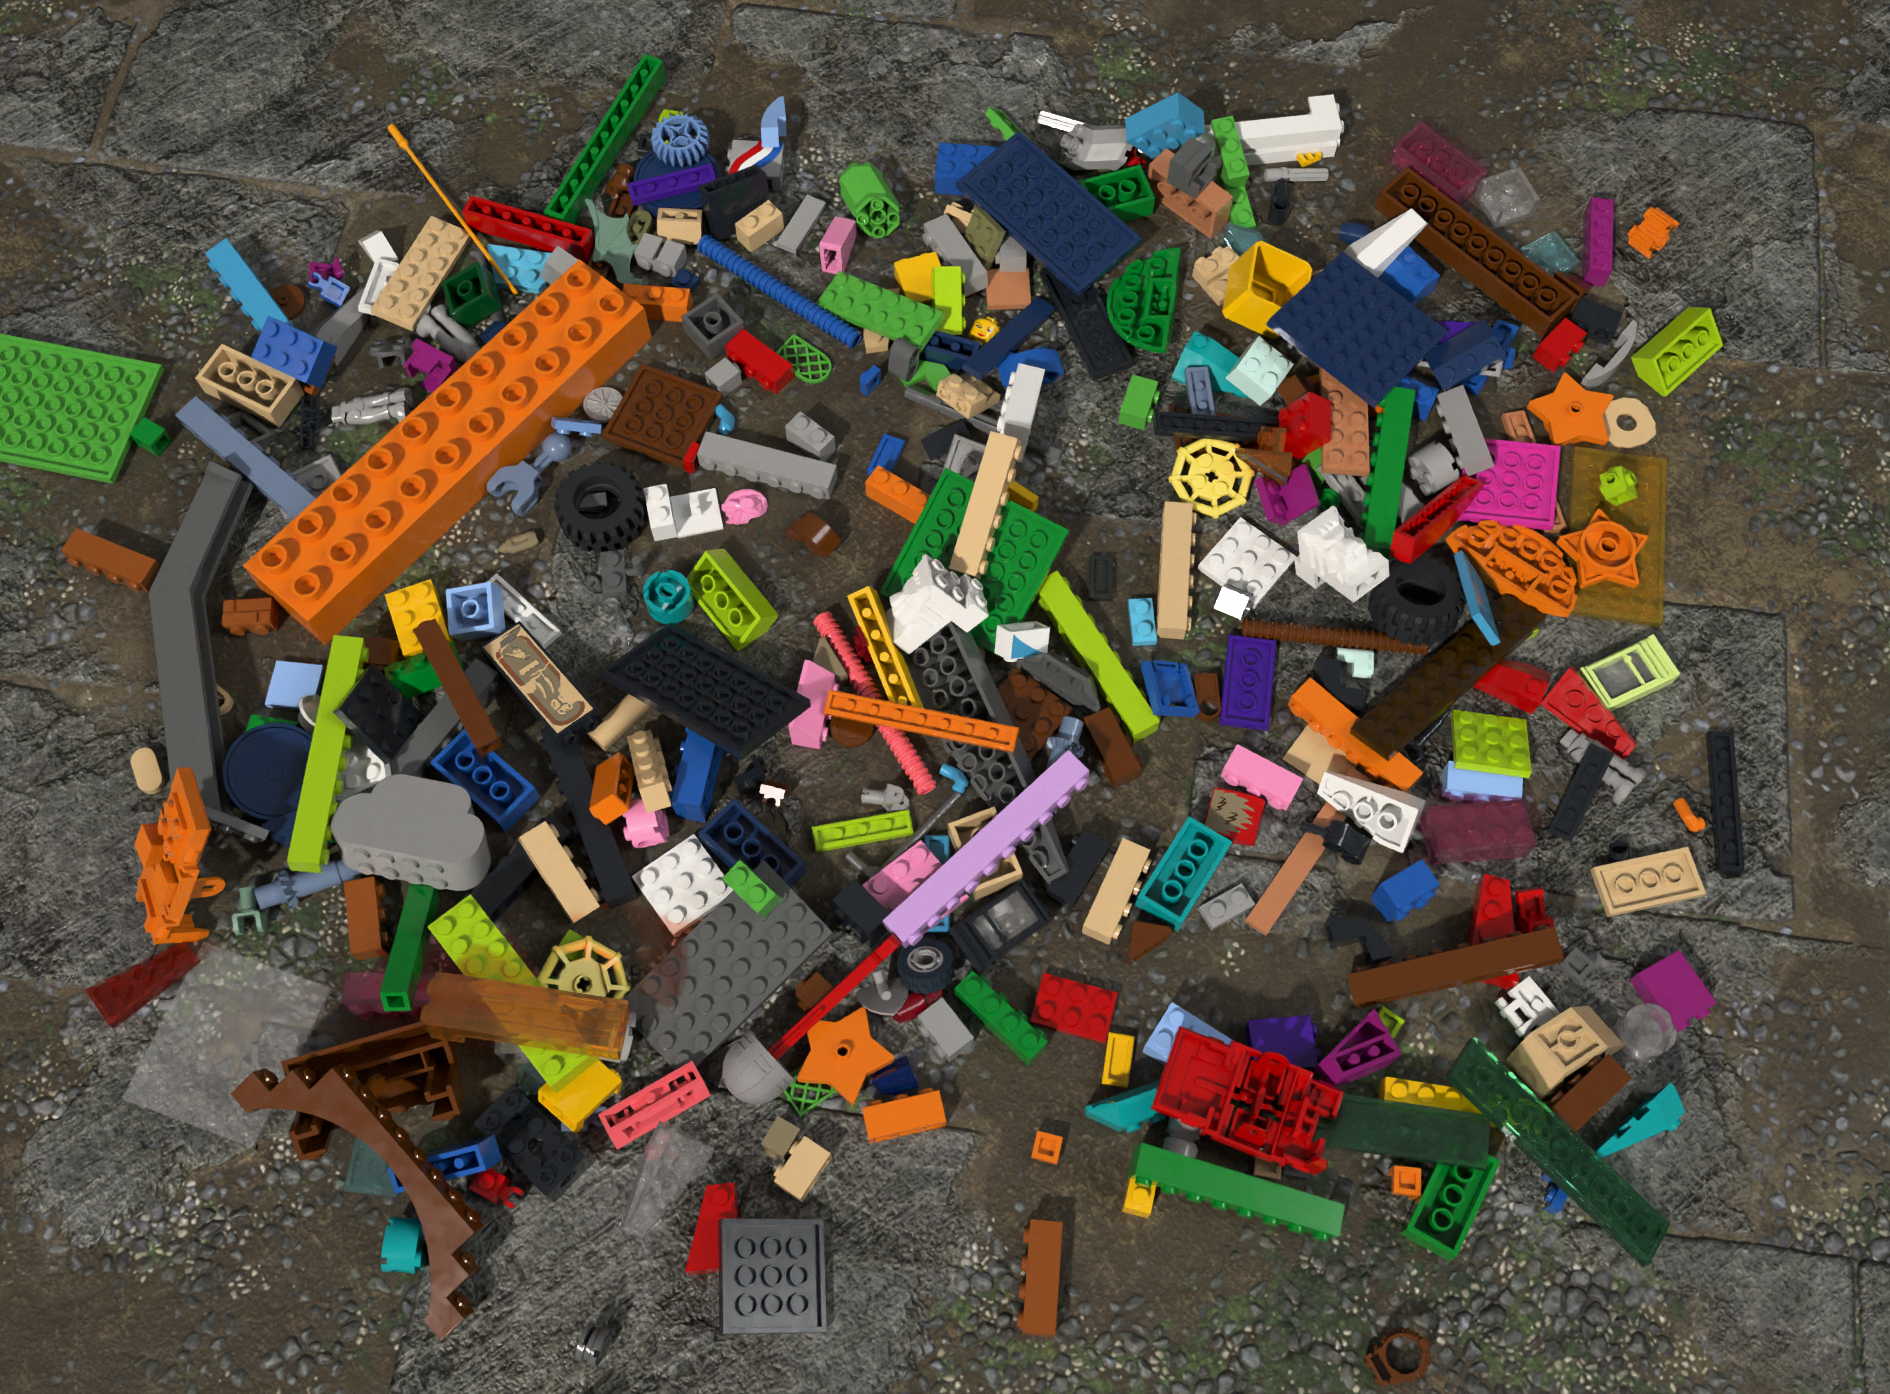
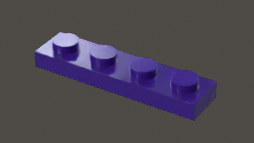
[627,163,716,206]

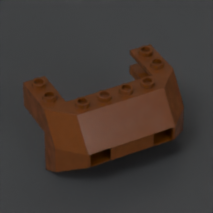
[281,1016,464,1161]

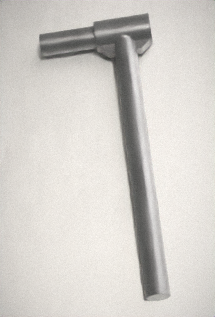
[845,791,962,881]

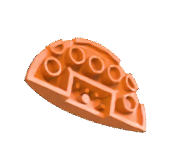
[1446,520,1577,618]

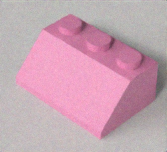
[788,660,839,749]

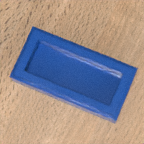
[867,433,905,475]

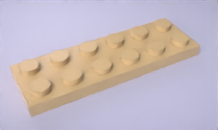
[371,216,471,331]

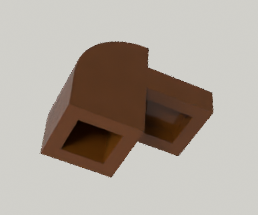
[785,512,841,558]

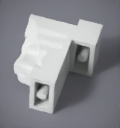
[1294,506,1389,603]
[886,554,989,654]

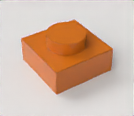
[1031,1131,1063,1165]

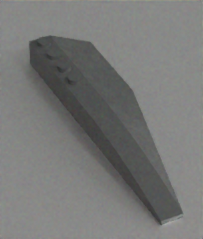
[900,621,1069,883]

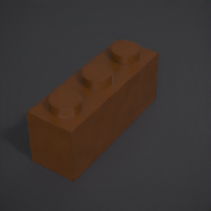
[1082,707,1143,789]

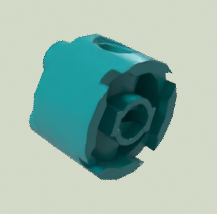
[643,570,694,626]
[381,1216,426,1274]

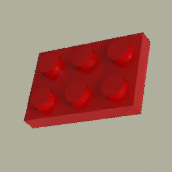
[1030,973,1118,1044]

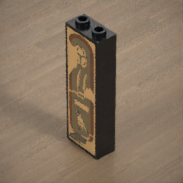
[480,621,603,750]

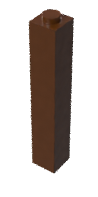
[413,618,504,757]

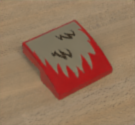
[1204,787,1266,847]

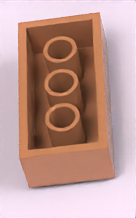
[1147,148,1233,239]

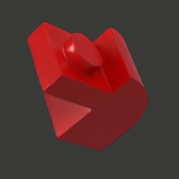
[1513,887,1554,934]

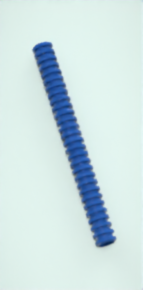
[697,234,862,349]

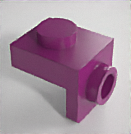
[308,257,344,284]

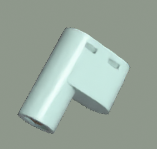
[1335,647,1374,678]

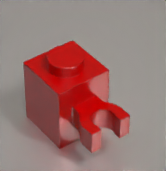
[469,1168,524,1210]

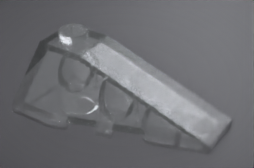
[619,1121,714,1238]

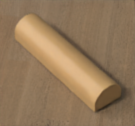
[587,694,651,751]

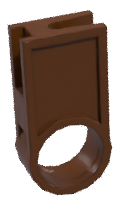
[1193,673,1221,722]

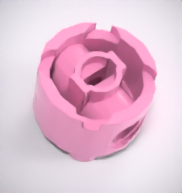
[623,797,669,849]

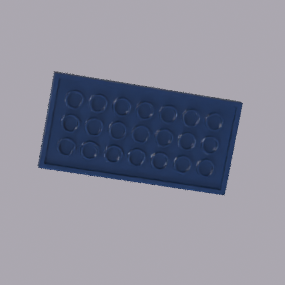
[956,131,1142,297]

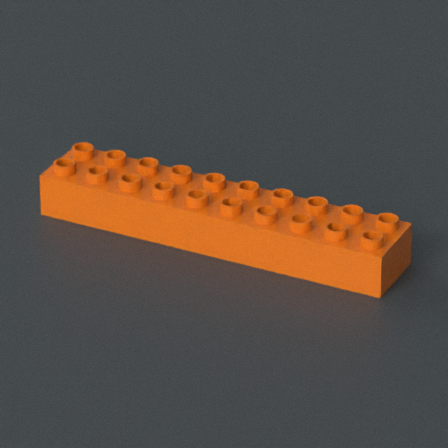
[243,259,652,645]

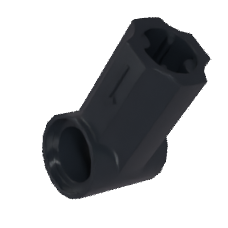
[1267,179,1290,225]

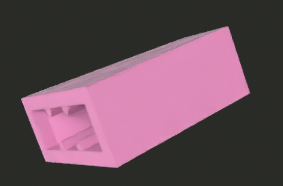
[819,216,857,274]

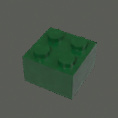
[442,261,503,328]

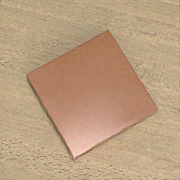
[986,267,1031,310]

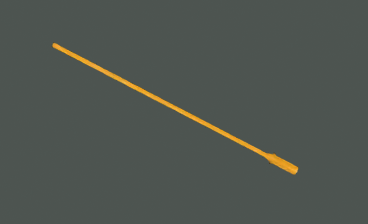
[388,124,518,295]

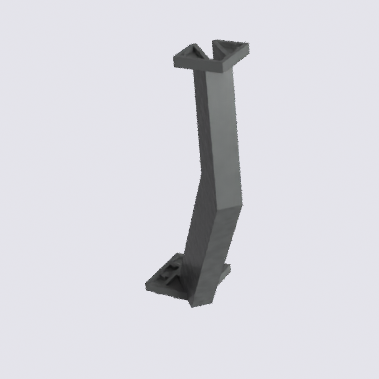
[149,461,269,845]

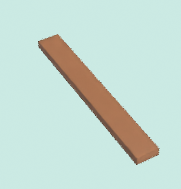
[1245,767,1372,936]

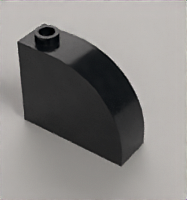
[698,164,768,241]

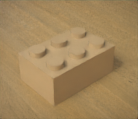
[948,806,1023,900]

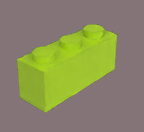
[931,266,966,335]

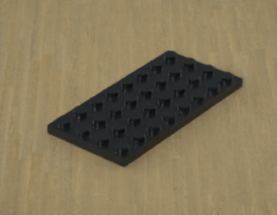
[601,623,811,760]

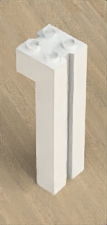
[1182,94,1344,169]

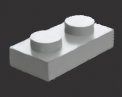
[1198,883,1255,931]

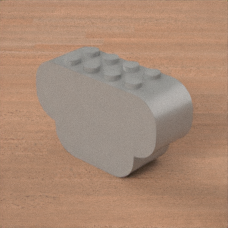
[331,774,491,891]

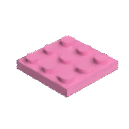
[862,840,969,935]

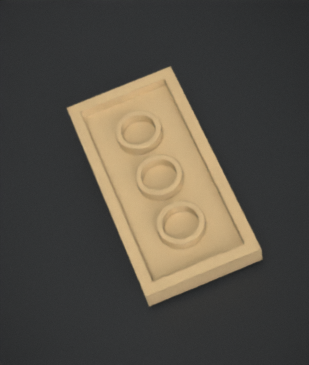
[1590,847,1706,917]

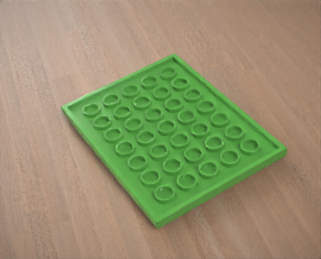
[0,334,164,484]

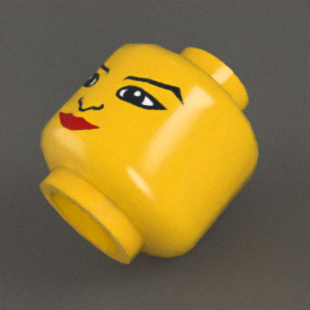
[968,317,1000,347]

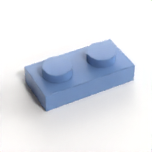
[551,417,601,437]

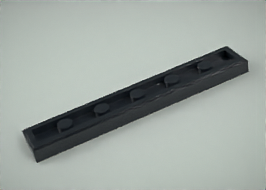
[1152,411,1279,444]
[1706,731,1744,875]

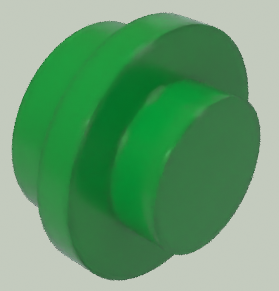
[1318,488,1340,510]

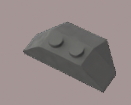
[1016,652,1100,716]

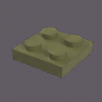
[963,207,1006,269]

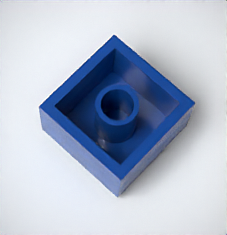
[1370,859,1440,924]

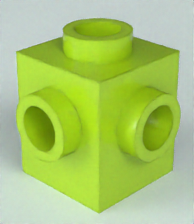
[1599,466,1638,506]

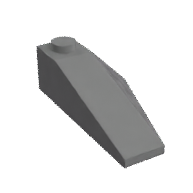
[309,289,372,366]

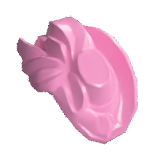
[721,489,768,525]

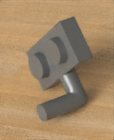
[600,550,644,598]

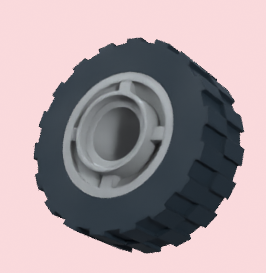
[897,939,955,994]

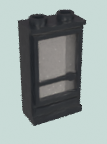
[946,879,1052,974]

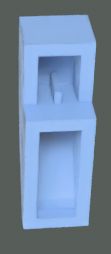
[761,96,787,147]

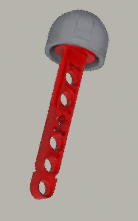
[722,933,902,1104]

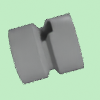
[1162,1117,1201,1159]

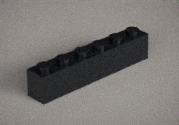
[463,814,575,923]

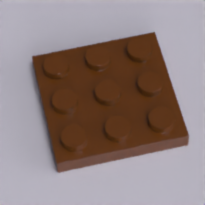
[982,667,1074,763]

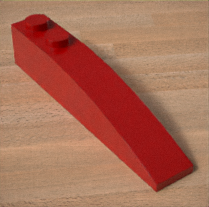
[1389,474,1484,564]

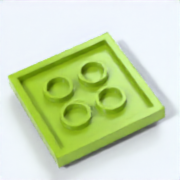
[1451,710,1532,778]

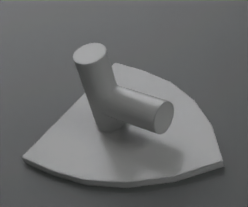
[856,966,909,1016]

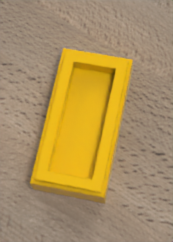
[1101,1032,1135,1089]

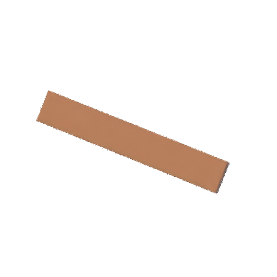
[1501,410,1567,535]

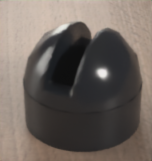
[1609,841,1630,862]

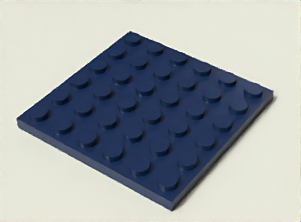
[1266,252,1449,408]

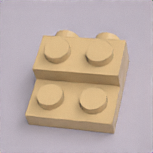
[1192,245,1239,306]
[936,372,1001,419]

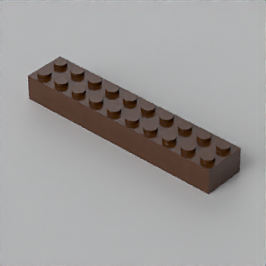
[1374,167,1578,338]

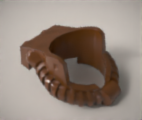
[1364,1327,1432,1387]

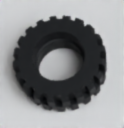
[554,461,647,553]
[1368,556,1466,646]

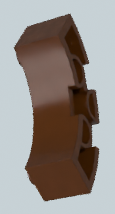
[1276,374,1320,406]

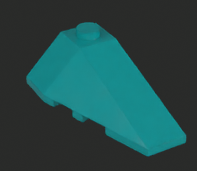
[1171,331,1251,399]
[1582,1082,1685,1165]

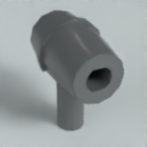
[298,1032,338,1056]

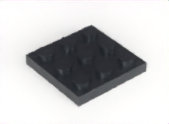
[333,664,424,765]

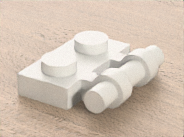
[1494,976,1561,1039]

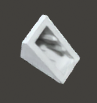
[358,230,400,263]

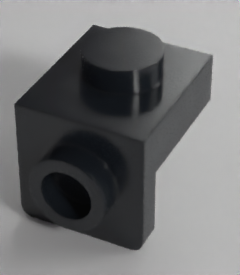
[733,754,768,794]

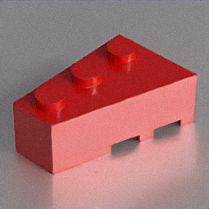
[685,1182,739,1276]

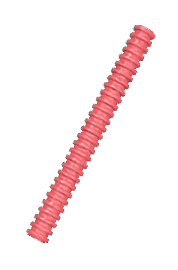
[813,612,937,795]

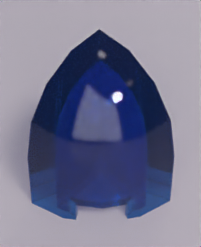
[871,1055,919,1096]

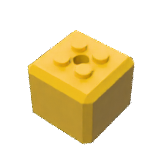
[1222,241,1312,339]

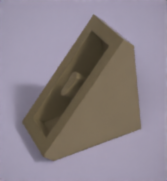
[813,637,849,686]

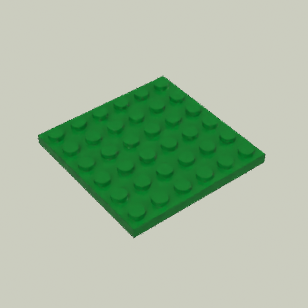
[879,467,1070,658]

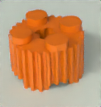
[1627,207,1680,259]

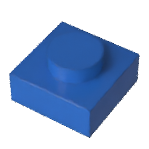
[859,365,881,396]

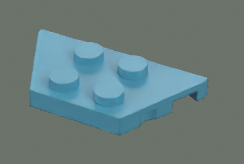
[487,244,552,294]

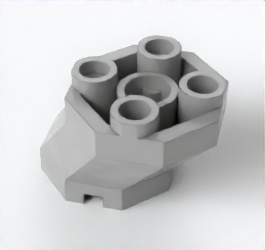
[1060,123,1133,171]

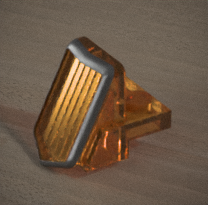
[1235,426,1292,486]

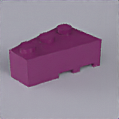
[1315,1009,1402,1088]

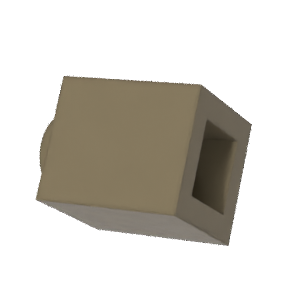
[761,1116,802,1161]

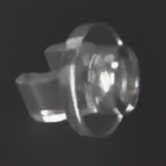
[609,623,634,648]

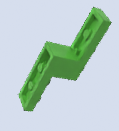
[1210,116,1256,234]

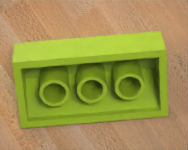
[1631,307,1723,397]
[686,549,779,651]

